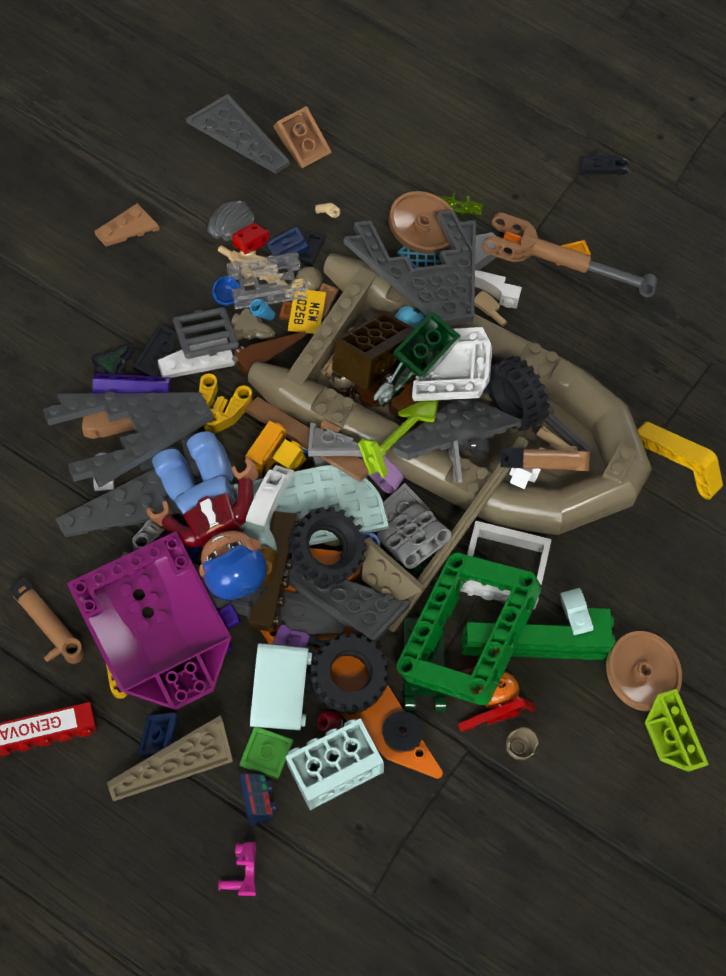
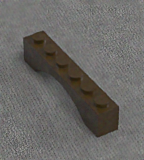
[248,511,300,632]

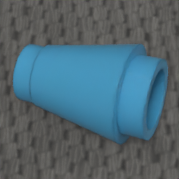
[250,299,275,321]

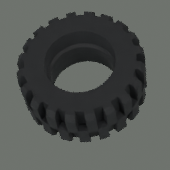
[309,633,390,714]

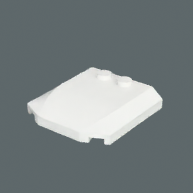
[412,327,492,401]

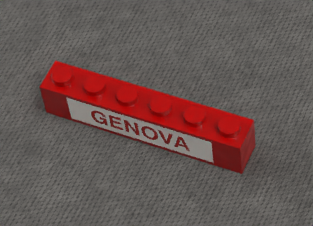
[0,702,97,756]

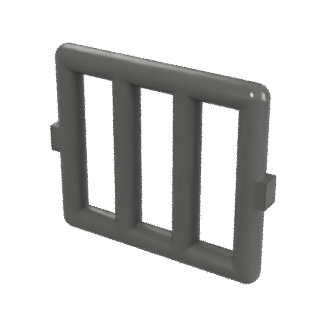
[173,307,239,359]

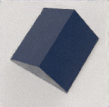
[138,713,179,758]

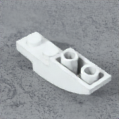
[246,465,294,527]

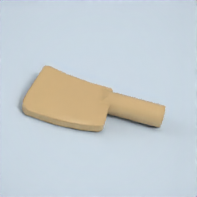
[475,291,507,327]

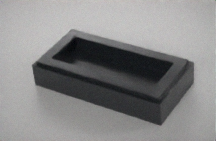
[296,231,325,267]

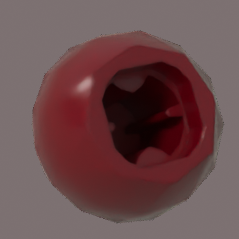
[317,710,343,735]

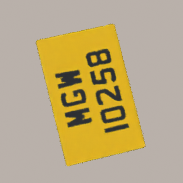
[288,288,326,334]

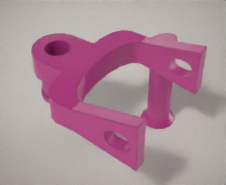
[218,842,256,896]

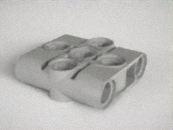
[377,504,451,569]

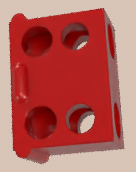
[232,223,269,255]

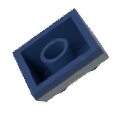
[239,774,277,826]

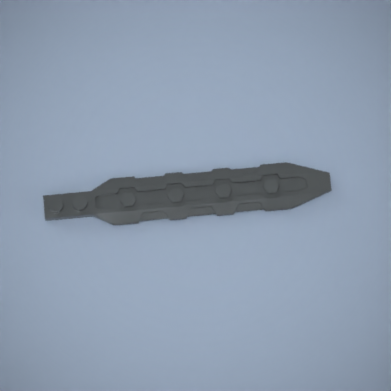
[122,552,345,635]

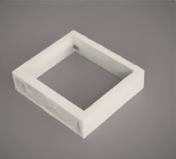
[461,521,551,610]

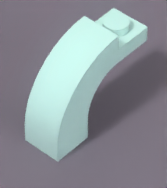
[560,588,593,635]

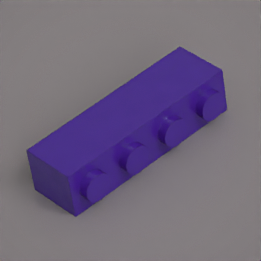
[93,373,171,393]

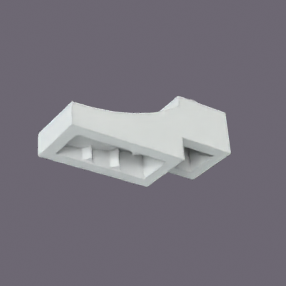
[475,270,522,309]
[509,447,546,489]

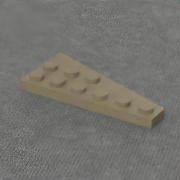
[107,715,233,801]

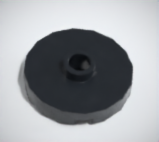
[382,711,423,753]

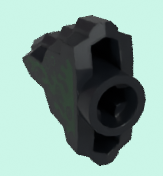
[90,344,134,375]

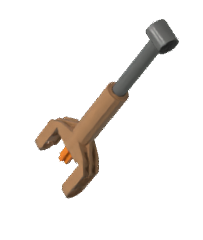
[482,213,658,297]

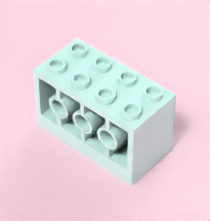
[285,719,384,810]

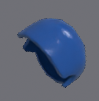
[212,276,240,306]

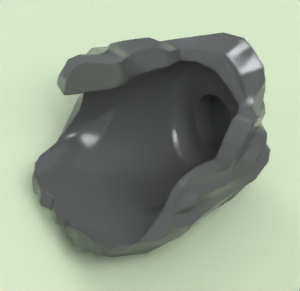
[207,201,255,241]

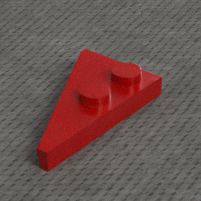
[458,696,537,732]

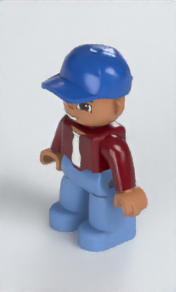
[146,431,267,600]

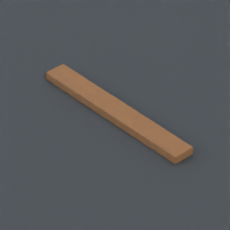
[245,397,369,482]

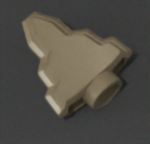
[231,307,275,340]

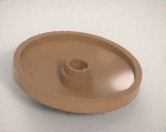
[388,191,453,254]
[606,631,682,711]

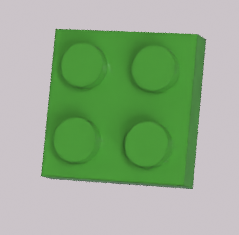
[240,727,293,780]

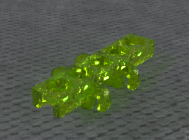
[438,193,483,216]

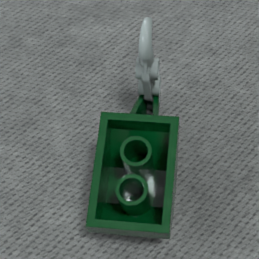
[373,311,461,408]

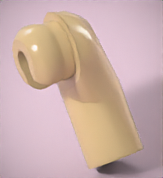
[315,203,340,218]

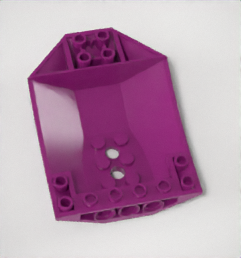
[67,531,232,710]

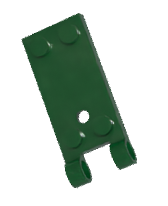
[404,618,446,713]

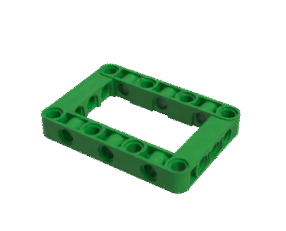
[396,553,542,705]

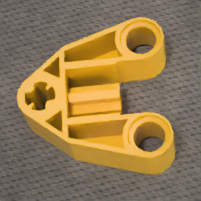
[199,373,252,434]

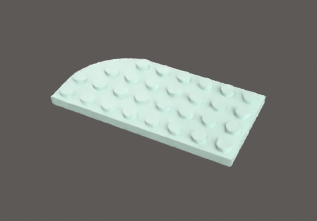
[234,465,388,552]

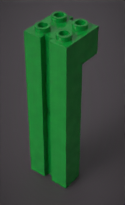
[461,608,615,660]

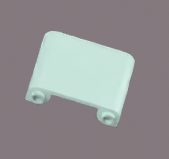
[250,643,312,730]

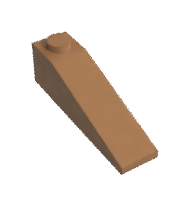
[82,412,134,439]

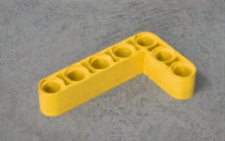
[637,422,723,500]

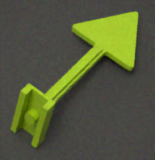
[358,400,439,478]

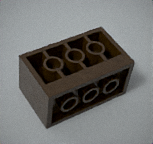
[332,311,415,390]

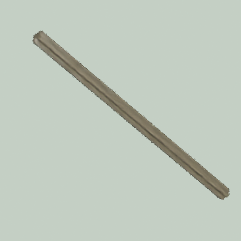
[388,436,528,632]

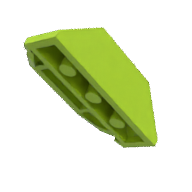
[645,689,709,772]

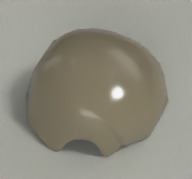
[294,266,323,291]
[328,372,354,390]
[506,727,539,761]

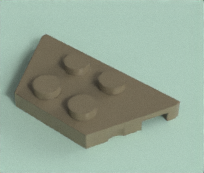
[362,538,426,601]

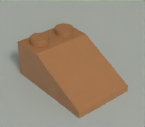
[273,106,332,168]

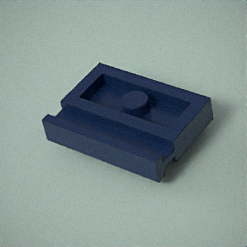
[266,227,310,265]

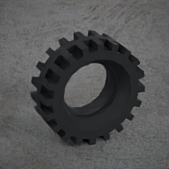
[486,355,550,431]
[287,507,367,587]

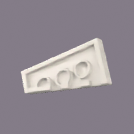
[158,338,235,378]

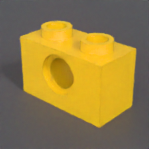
[272,439,306,472]

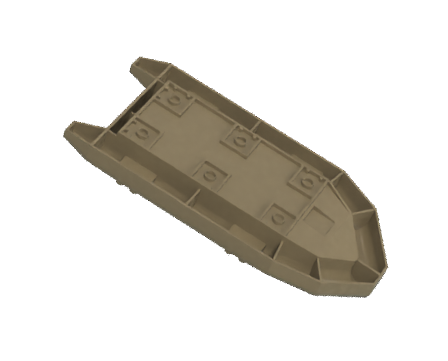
[248,253,652,535]

